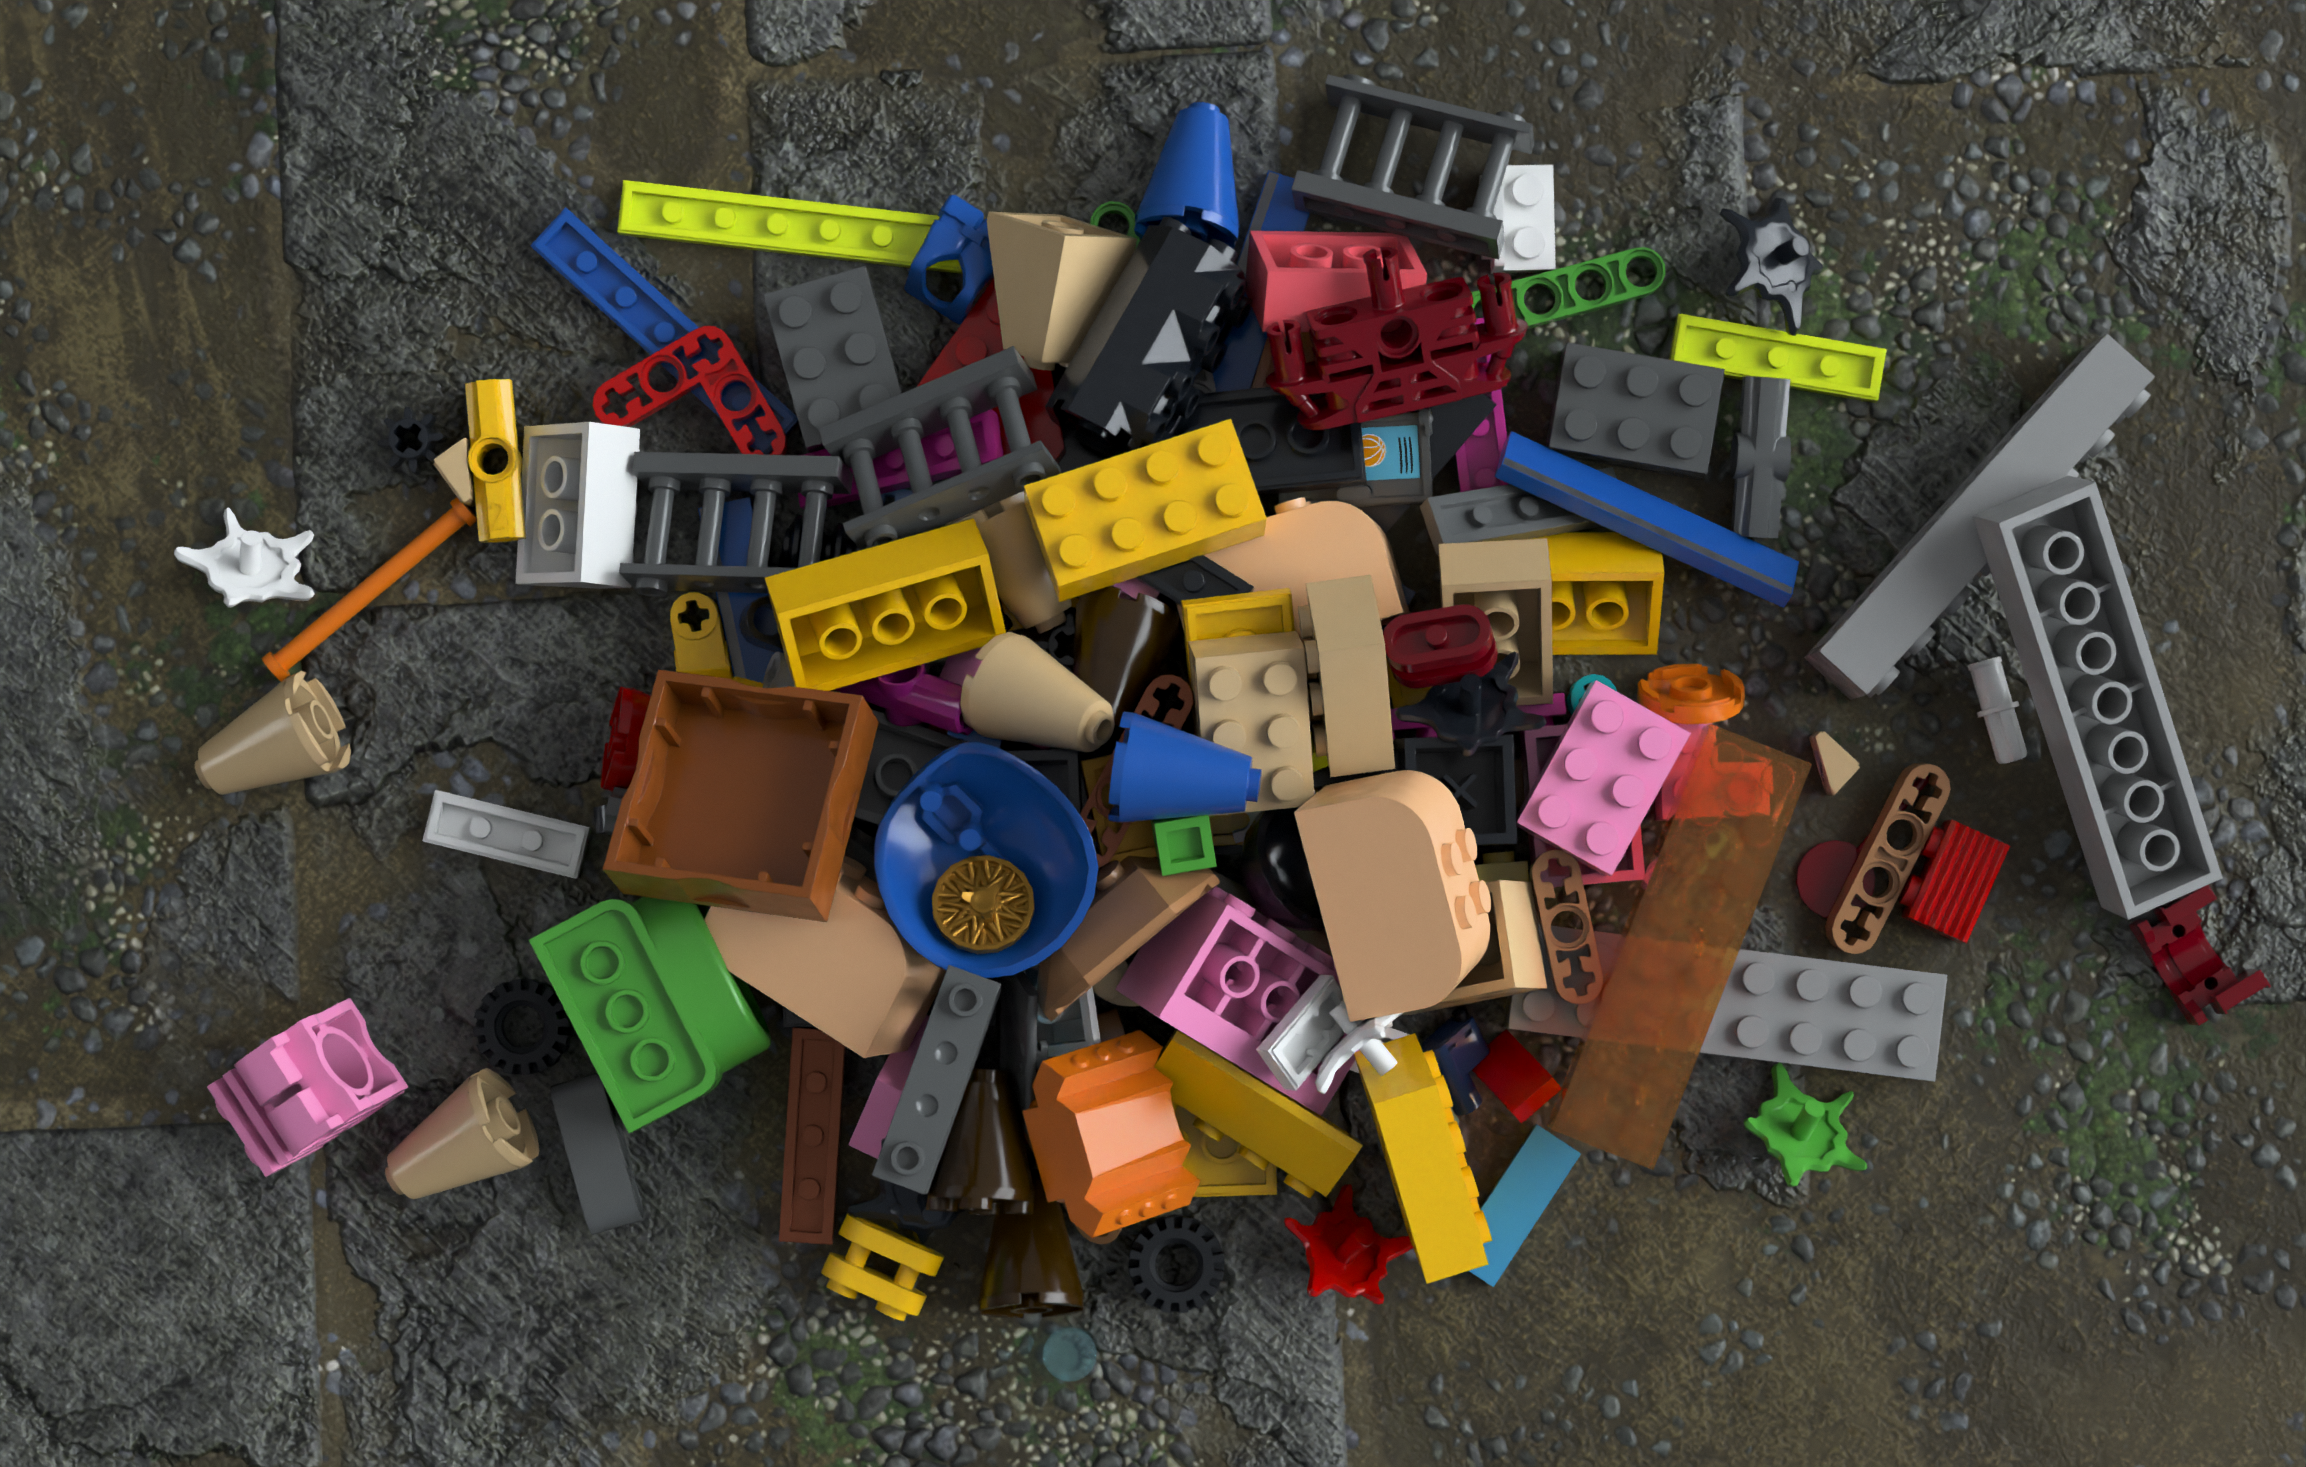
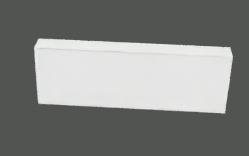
[422,790,592,879]

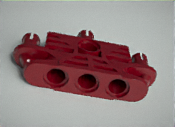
[1266,247,1528,430]

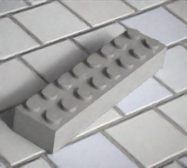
[1804,334,2155,700]
[1973,475,2223,920]
[1504,924,1947,1082]

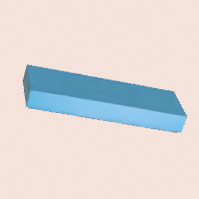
[1470,1123,1581,1287]

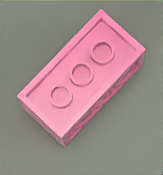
[1115,886,1366,1116]

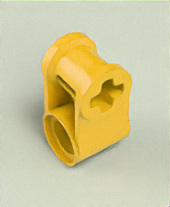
[670,592,734,679]

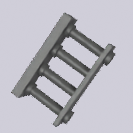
[1291,74,1534,260]
[819,346,1061,550]
[619,452,853,597]
[872,965,1002,1195]

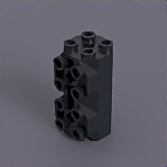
[1045,217,1252,458]

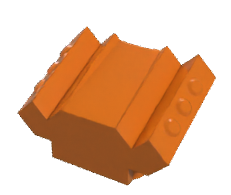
[1022,1030,1201,1238]

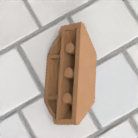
[1036,856,1220,1022]

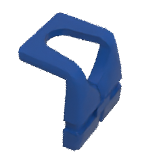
[904,195,994,325]

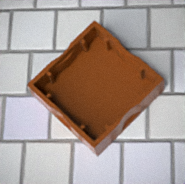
[603,669,879,922]

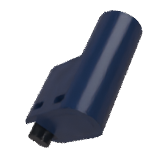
[1421,1009,1490,1115]

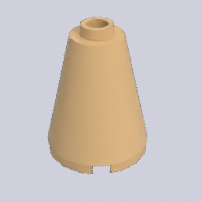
[945,491,1072,634]
[960,632,1115,752]
[195,671,351,795]
[385,1068,540,1199]

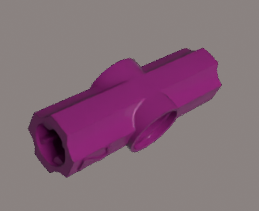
[834,664,974,736]

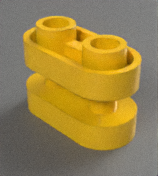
[821,1213,944,1321]

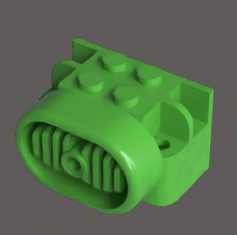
[529,897,771,1133]

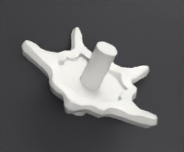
[174,508,315,608]
[1315,1000,1403,1094]

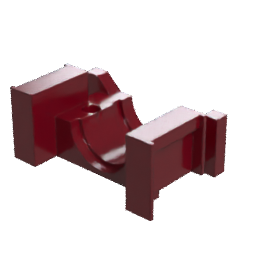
[2129,885,2271,1026]

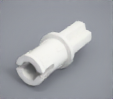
[1967,656,2027,764]

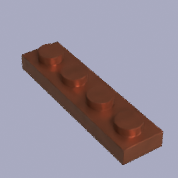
[779,1027,846,1245]

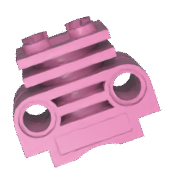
[207,998,408,1177]

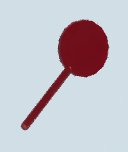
[1796,775,1930,918]

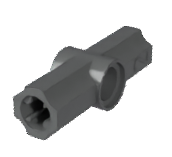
[1730,376,1791,538]

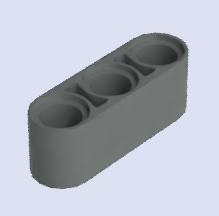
[550,1073,645,1235]

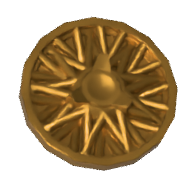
[932,855,1034,954]

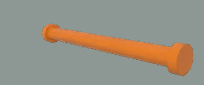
[261,497,477,682]

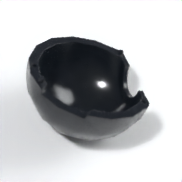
[1240,807,1325,932]

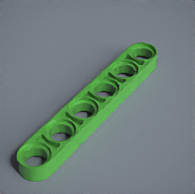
[1471,247,1666,329]

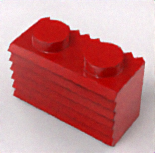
[1899,820,2010,943]

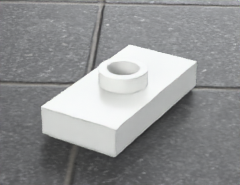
[1256,974,1345,1091]

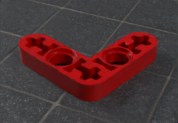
[593,326,788,455]

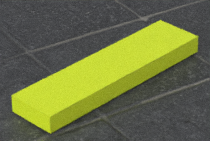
[1669,313,1887,403]

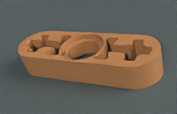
[1530,850,1604,1004]

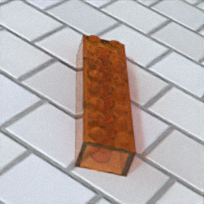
[1546,724,1812,1170]

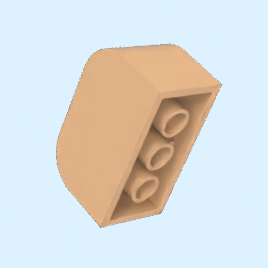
[1176,498,1410,645]
[1294,770,1491,1022]
[704,856,947,1058]

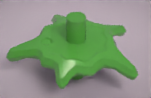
[1743,1062,1867,1187]

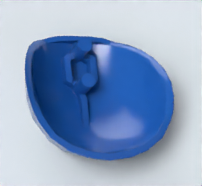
[874,742,1099,978]

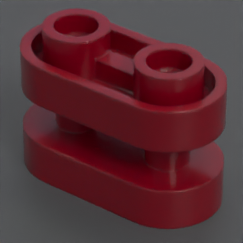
[1383,604,1498,689]

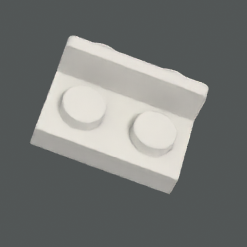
[1479,165,1556,274]

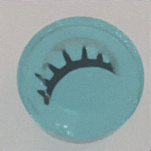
[1043,1326,1097,1381]

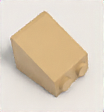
[987,212,1137,370]

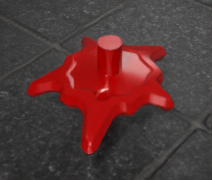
[1284,1184,1413,1305]

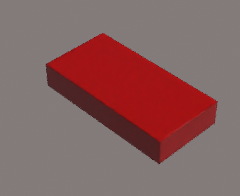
[1472,1029,1562,1123]

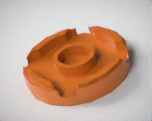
[1637,664,1745,725]

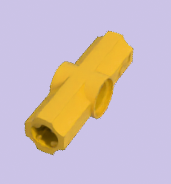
[465,379,526,543]

